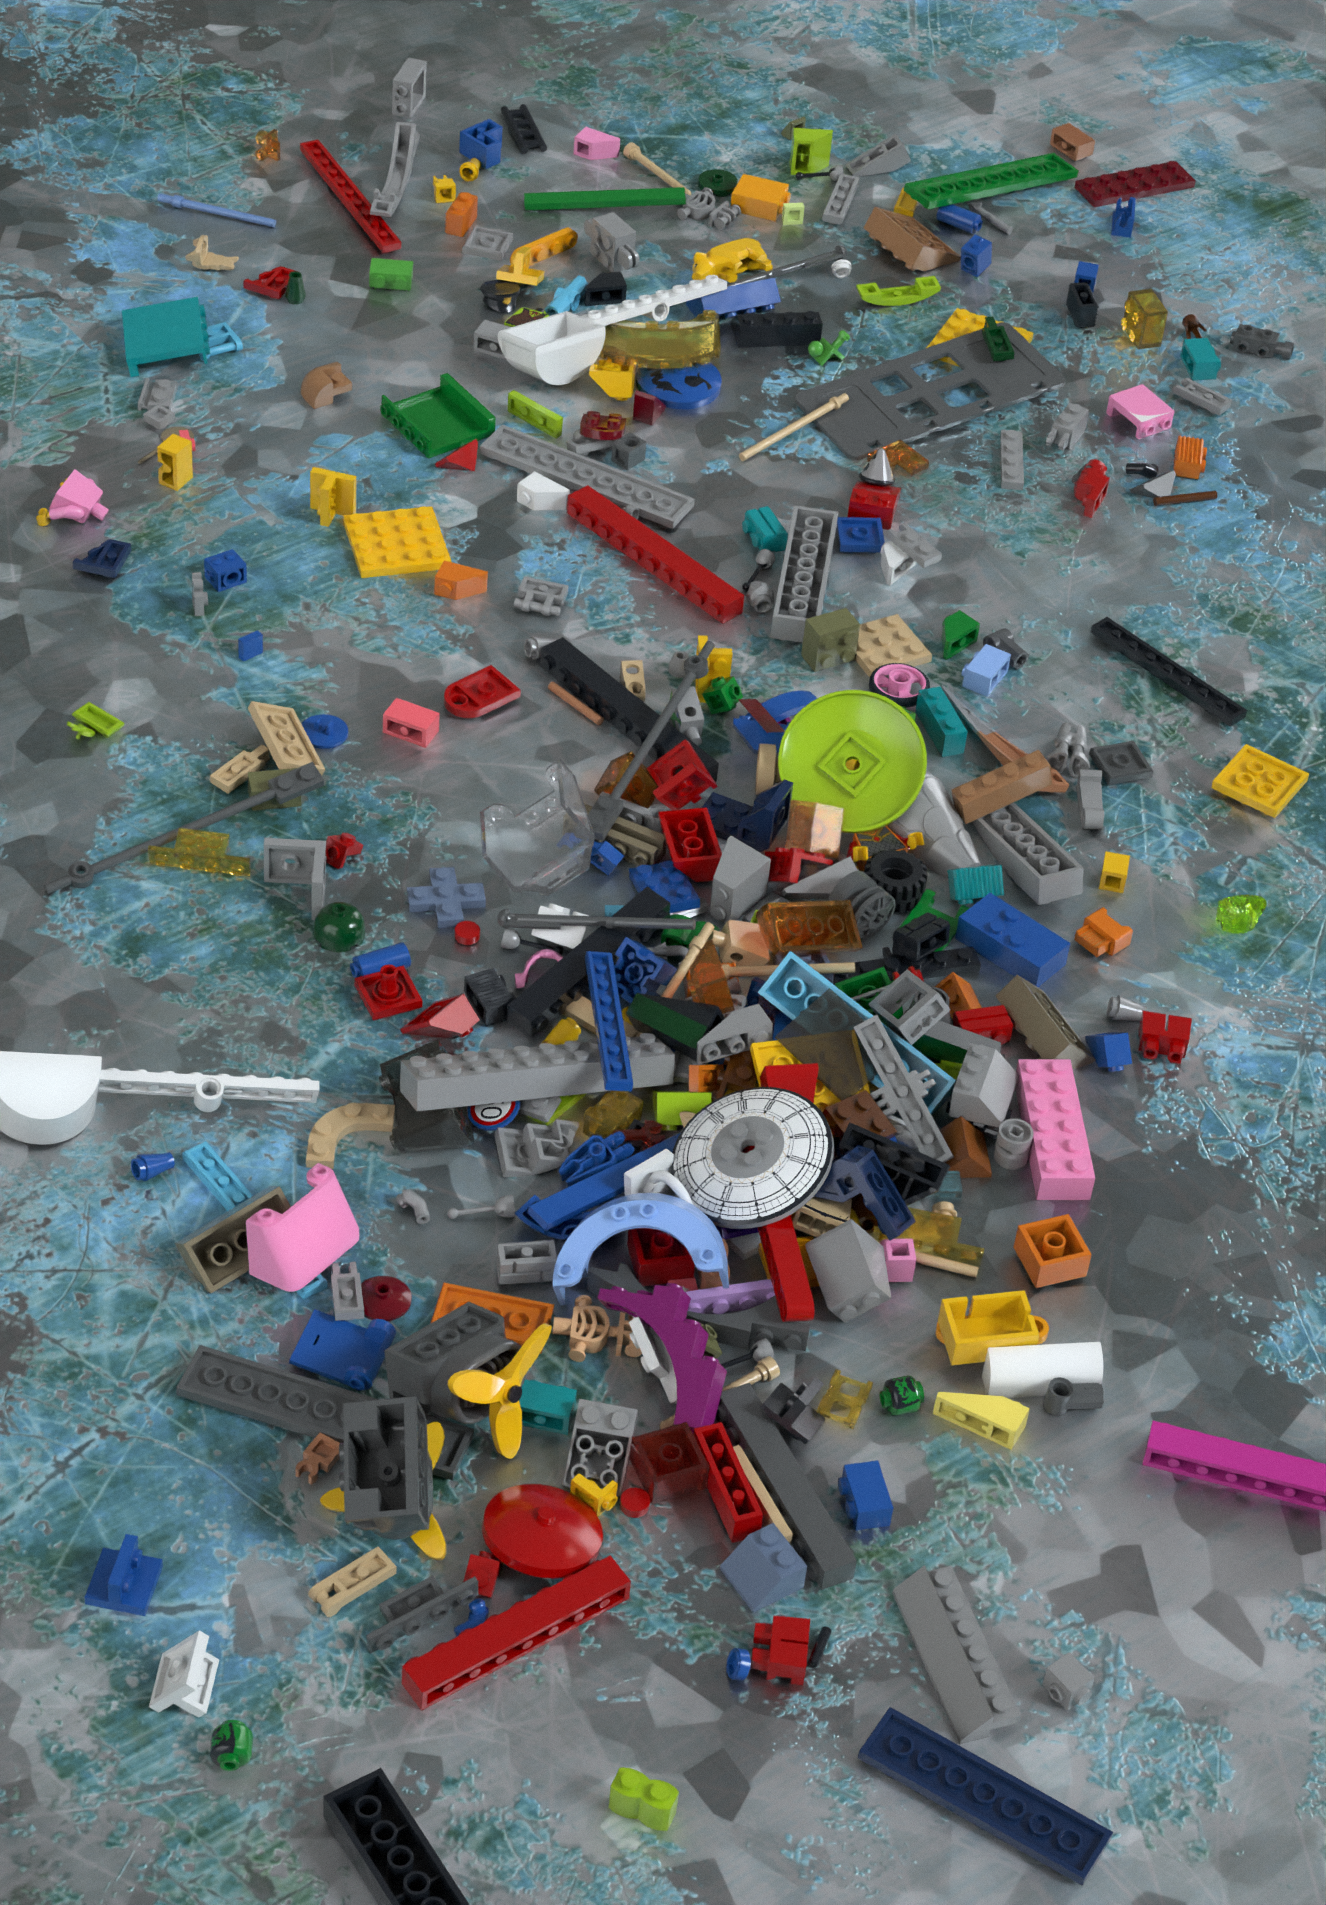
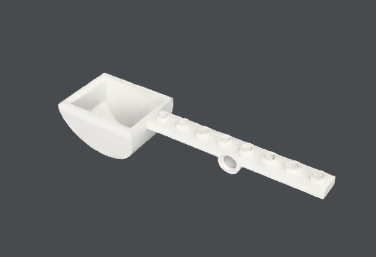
[498,275,727,385]
[0,1051,319,1145]

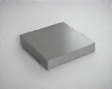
[462,226,513,261]

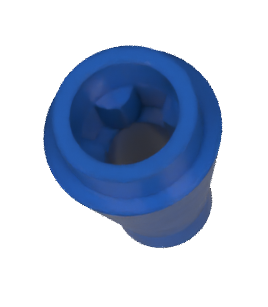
[131,1152,175,1181]

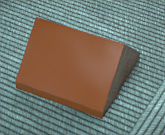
[939,1116,992,1178]

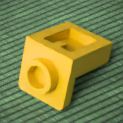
[570,1473,618,1517]

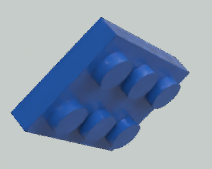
[629,860,700,913]

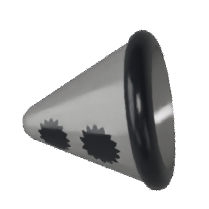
[859,448,895,486]

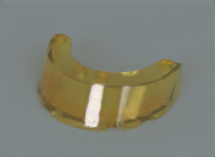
[598,310,721,368]

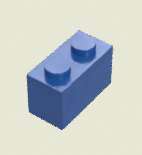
[838,1460,893,1531]

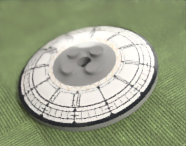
[670,1087,834,1229]

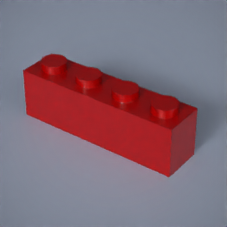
[691,1422,763,1543]

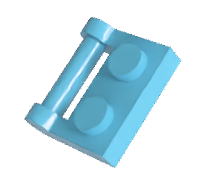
[199,322,243,361]

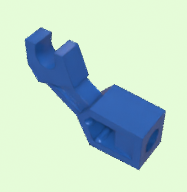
[558,834,624,876]

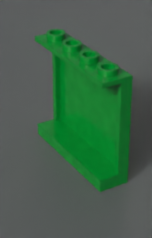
[380,373,496,458]

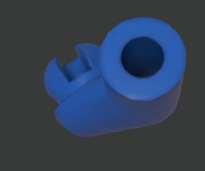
[454,1598,489,1637]

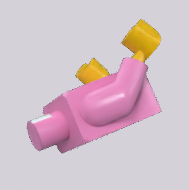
[36,469,109,526]

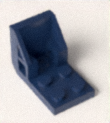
[702,779,793,852]
[814,1145,916,1241]

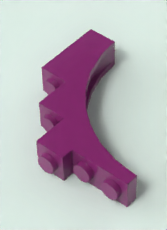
[597,1283,727,1435]

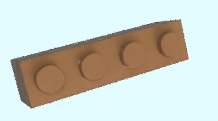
[951,749,1052,825]

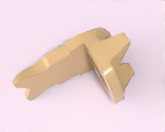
[185,235,239,270]

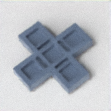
[407,867,486,928]

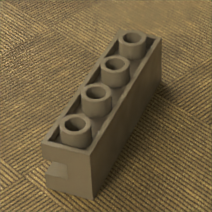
[564,801,667,866]

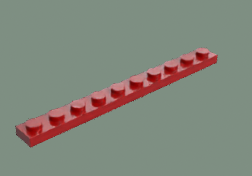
[300,139,401,253]

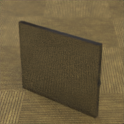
[775,988,899,1101]

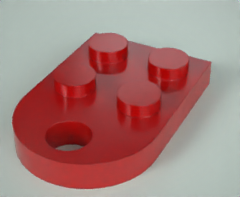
[444,665,521,718]

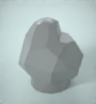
[747,581,774,613]

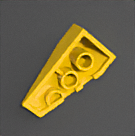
[589,350,638,401]

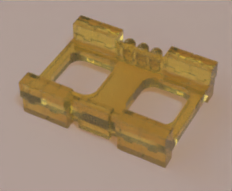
[817,1369,874,1430]

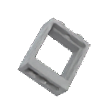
[392,57,427,119]
[868,969,951,1045]

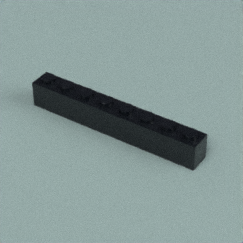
[507,887,670,1038]

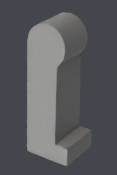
[1076,769,1104,830]

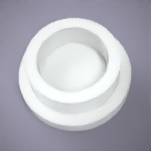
[831,259,852,278]

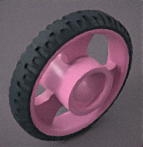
[869,663,930,708]

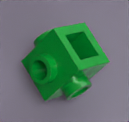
[702,676,743,714]

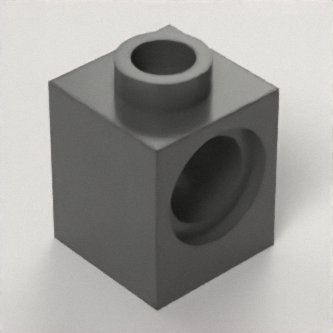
[611,432,647,470]

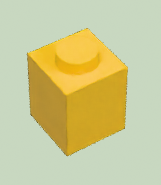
[1099,851,1130,893]

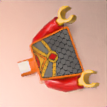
[846,826,925,872]

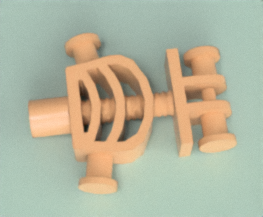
[553,1295,642,1362]

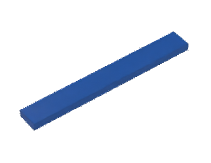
[585,951,633,1092]
[527,1133,680,1231]

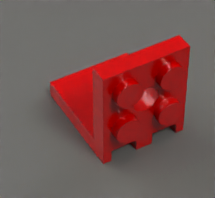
[647,739,718,810]

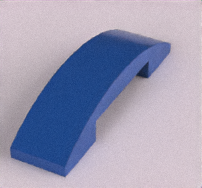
[745,690,817,722]

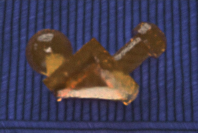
[255,129,280,161]

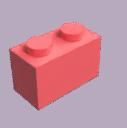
[383,698,440,748]

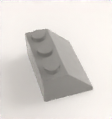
[949,1043,1019,1127]

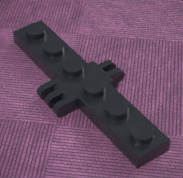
[833,947,981,985]

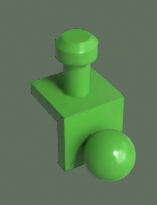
[808,330,850,366]

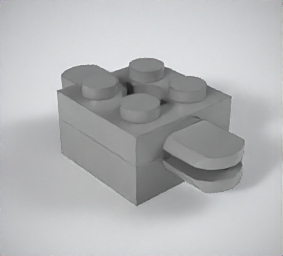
[584,212,640,272]

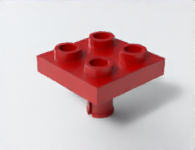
[354,964,423,1021]

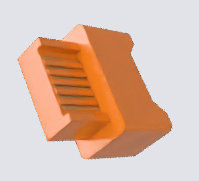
[1074,907,1133,957]

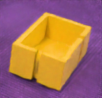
[938,1290,1039,1366]

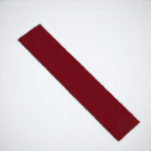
[738,699,785,733]

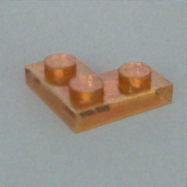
[867,440,929,475]

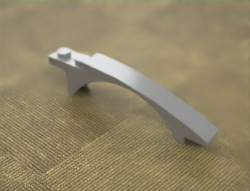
[370,122,420,217]

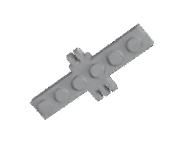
[853,1015,954,1163]

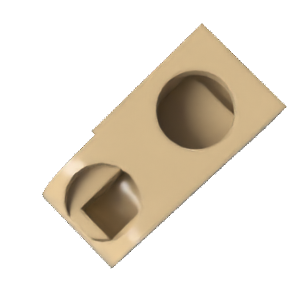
[619,660,645,702]

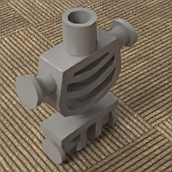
[677,188,741,230]

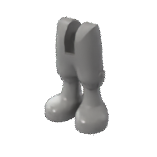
[1046,722,1090,779]

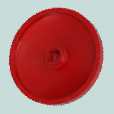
[482,1484,603,1578]

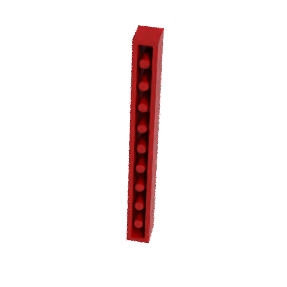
[567,485,745,624]

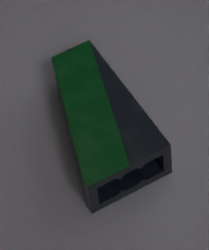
[626,993,725,1064]

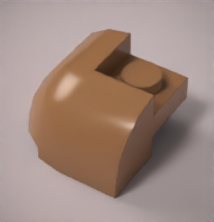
[301,362,352,409]

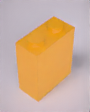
[731,174,791,221]

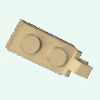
[210,744,270,794]

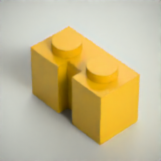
[157,434,193,491]

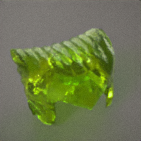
[1216,894,1267,934]

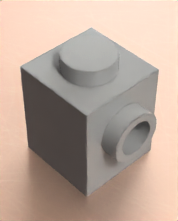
[1042,1652,1095,1711]

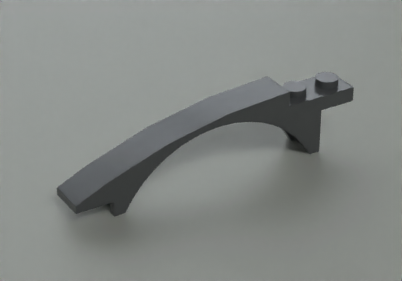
[587,1263,810,1351]

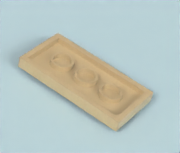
[248,701,325,776]

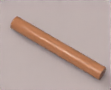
[548,682,604,726]

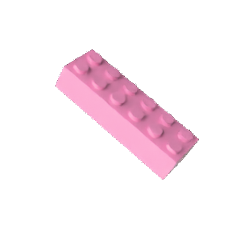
[1015,1059,1095,1200]

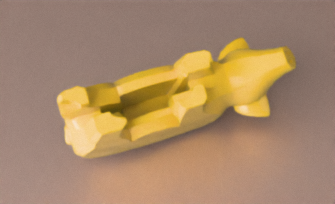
[692,238,773,283]

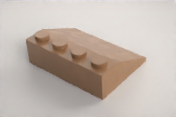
[863,207,961,271]

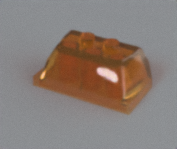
[756,900,863,955]

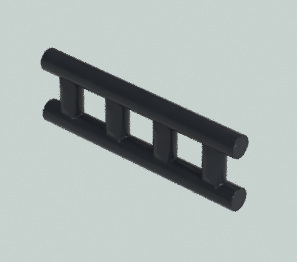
[500,104,547,154]

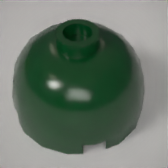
[314,902,365,952]

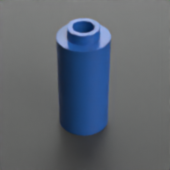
[936,204,983,234]
[350,942,411,978]

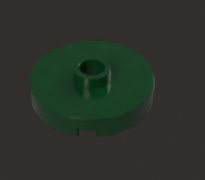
[698,169,738,197]

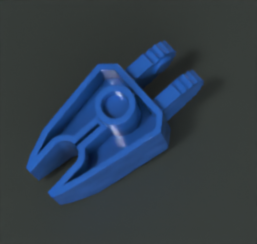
[558,1131,635,1187]

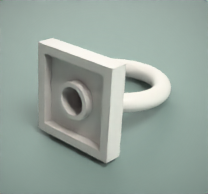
[624,1149,693,1205]

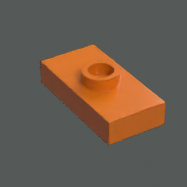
[689,1064,724,1092]

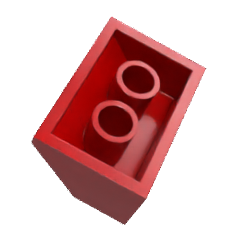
[658,807,722,882]

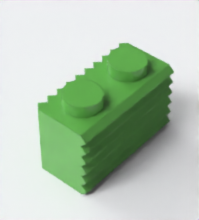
[369,258,413,291]

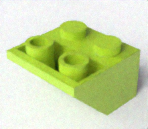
[790,128,833,175]

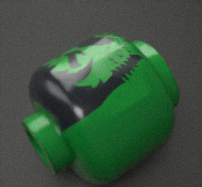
[879,1375,925,1416]
[210,1720,253,1771]

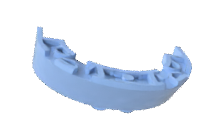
[553,1193,729,1306]

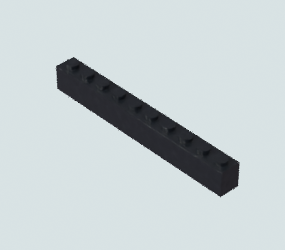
[540,637,719,782]

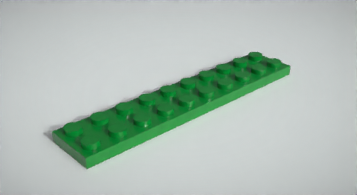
[903,153,1079,210]

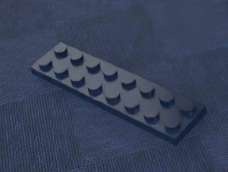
[858,1707,1113,1886]

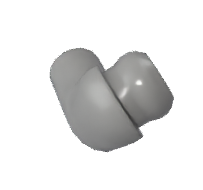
[396,1189,430,1224]

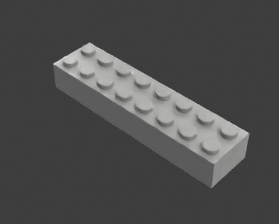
[770,505,838,643]

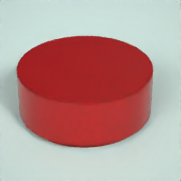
[454,921,480,945]
[620,1487,650,1518]

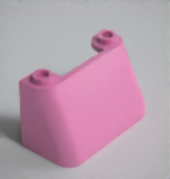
[246,1163,359,1292]

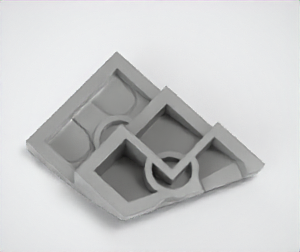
[494,1119,579,1177]

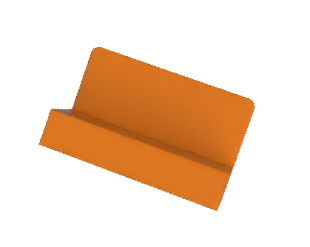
[934,972,982,1018]

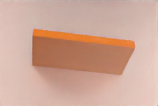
[430,1282,554,1354]

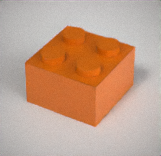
[1013,1214,1092,1288]

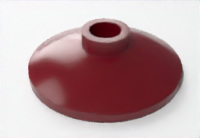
[361,1276,412,1322]

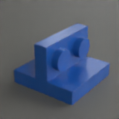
[85,1534,163,1616]

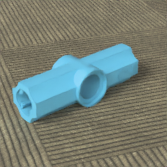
[544,275,589,316]

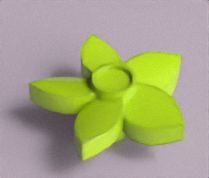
[67,721,96,740]

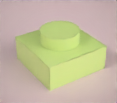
[781,202,805,225]

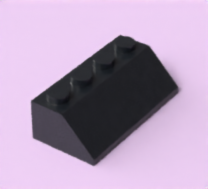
[731,311,823,348]

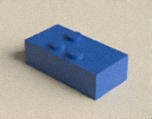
[955,893,1070,987]

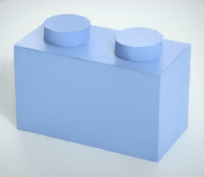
[962,644,1011,697]

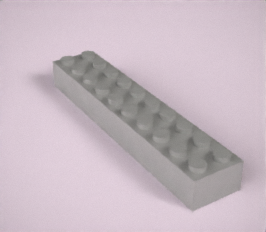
[400,1033,675,1111]

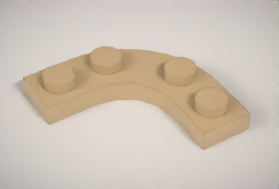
[306,1103,395,1169]

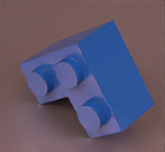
[459,119,503,169]

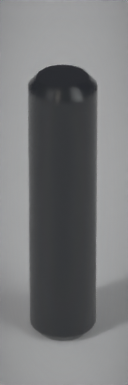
[808,1626,832,1668]

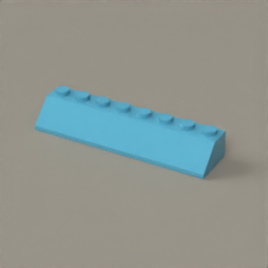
[758,951,956,1115]

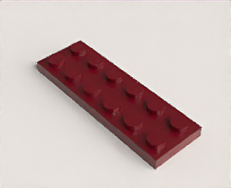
[1074,161,1196,208]

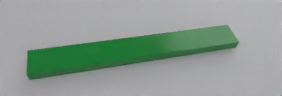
[524,187,686,210]

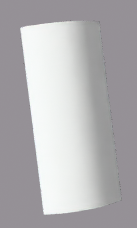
[982,1342,1103,1398]

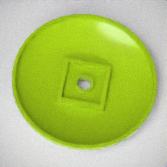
[778,690,927,833]

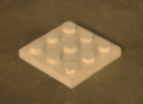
[855,614,932,677]

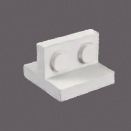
[149,1631,219,1718]

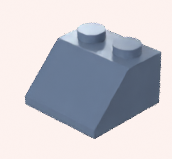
[720,1523,807,1613]

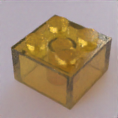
[1121,289,1168,350]

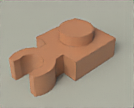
[296,1433,340,1484]

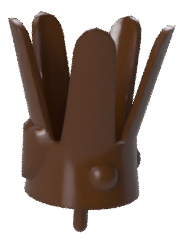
[1182,314,1207,339]

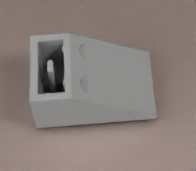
[562,1399,638,1497]

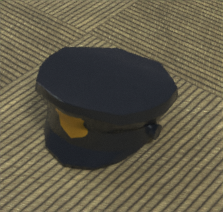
[480,280,520,313]

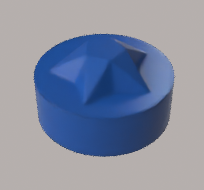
[726,1648,751,1681]

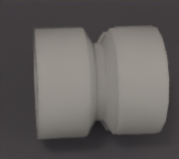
[994,1118,1034,1170]

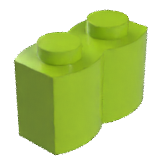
[608,1767,679,1831]

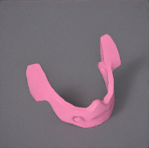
[515,949,563,988]

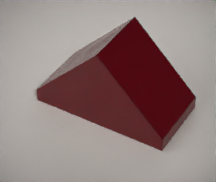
[633,390,666,426]

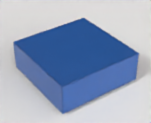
[238,630,263,662]

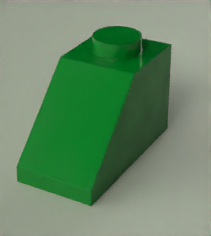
[941,610,980,660]

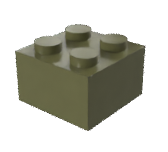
[801,608,860,672]

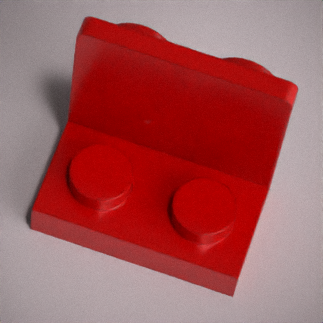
[764,847,833,883]

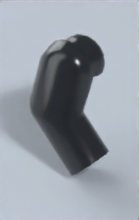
[1126,463,1158,479]

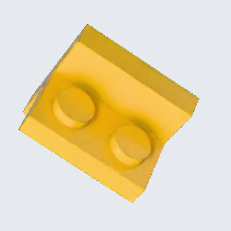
[496,246,545,286]
[310,467,356,527]
[695,635,733,703]

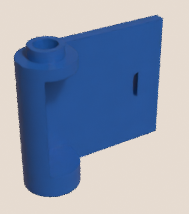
[289,1309,396,1391]

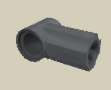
[983,628,1029,670]
[1043,1377,1104,1416]

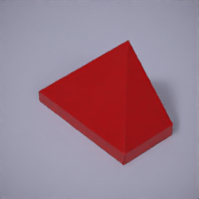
[434,439,478,471]

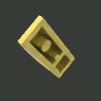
[933,1392,1030,1450]

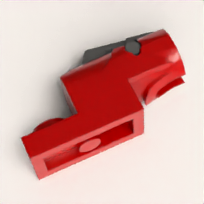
[1072,459,1110,518]

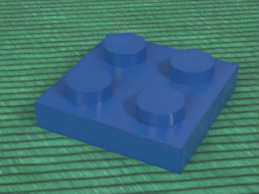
[836,517,885,553]

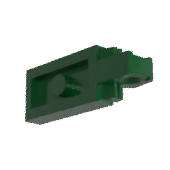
[982,316,1015,361]

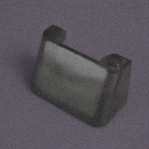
[379,1039,475,1154]

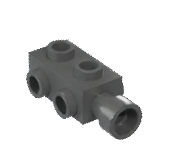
[1230,324,1294,359]

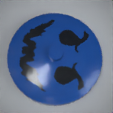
[636,353,722,410]

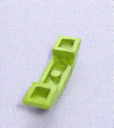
[856,276,941,306]

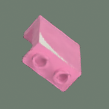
[1106,384,1174,439]

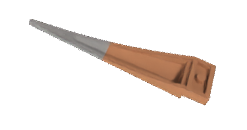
[941,685,1069,793]

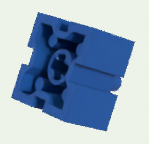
[614,937,677,1003]

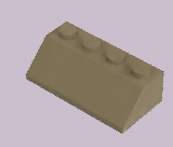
[996,975,1096,1069]
[175,1186,291,1294]

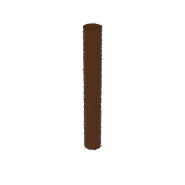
[1153,490,1217,506]

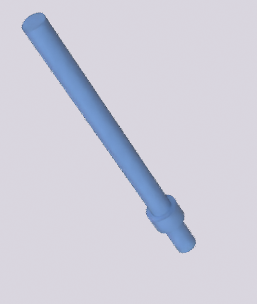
[157,193,276,228]

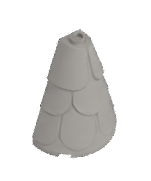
[886,772,982,880]

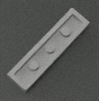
[822,174,860,225]
[1000,430,1024,490]

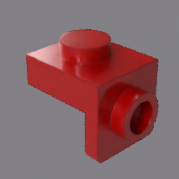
[325,833,364,869]
[463,1551,503,1598]

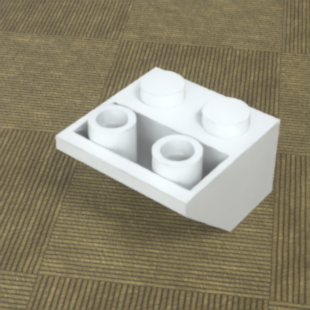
[531,903,599,949]

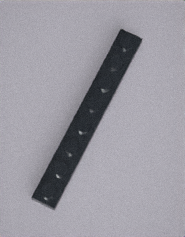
[1091,617,1247,727]

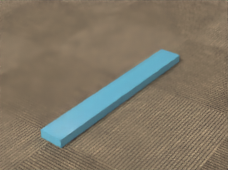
[182,1141,328,1300]

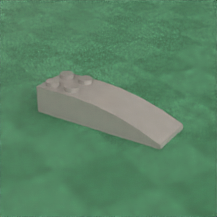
[972,802,1084,905]

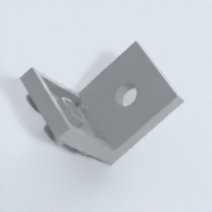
[264,838,326,920]

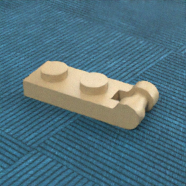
[308,1546,397,1617]

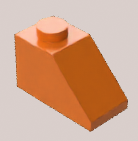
[434,561,488,600]

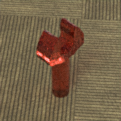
[613,1120,665,1148]

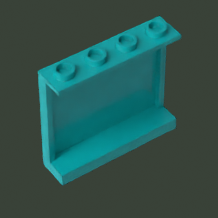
[122,297,211,377]

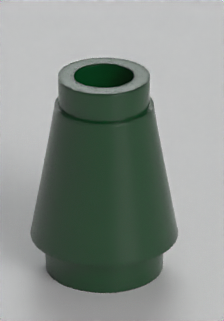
[285,271,306,305]

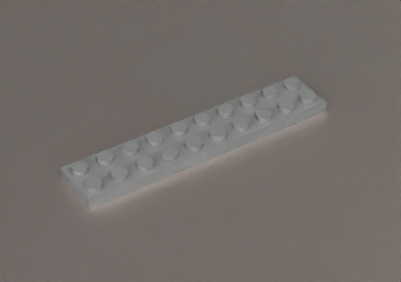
[479,425,695,529]

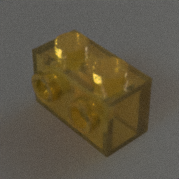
[583,1091,644,1139]

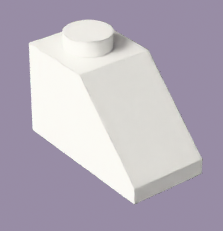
[517,471,570,511]
[881,541,916,586]

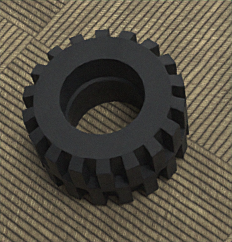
[864,849,928,914]

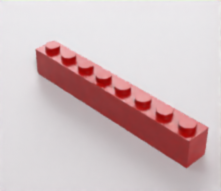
[402,1555,631,1711]

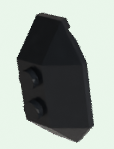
[838,1122,950,1206]

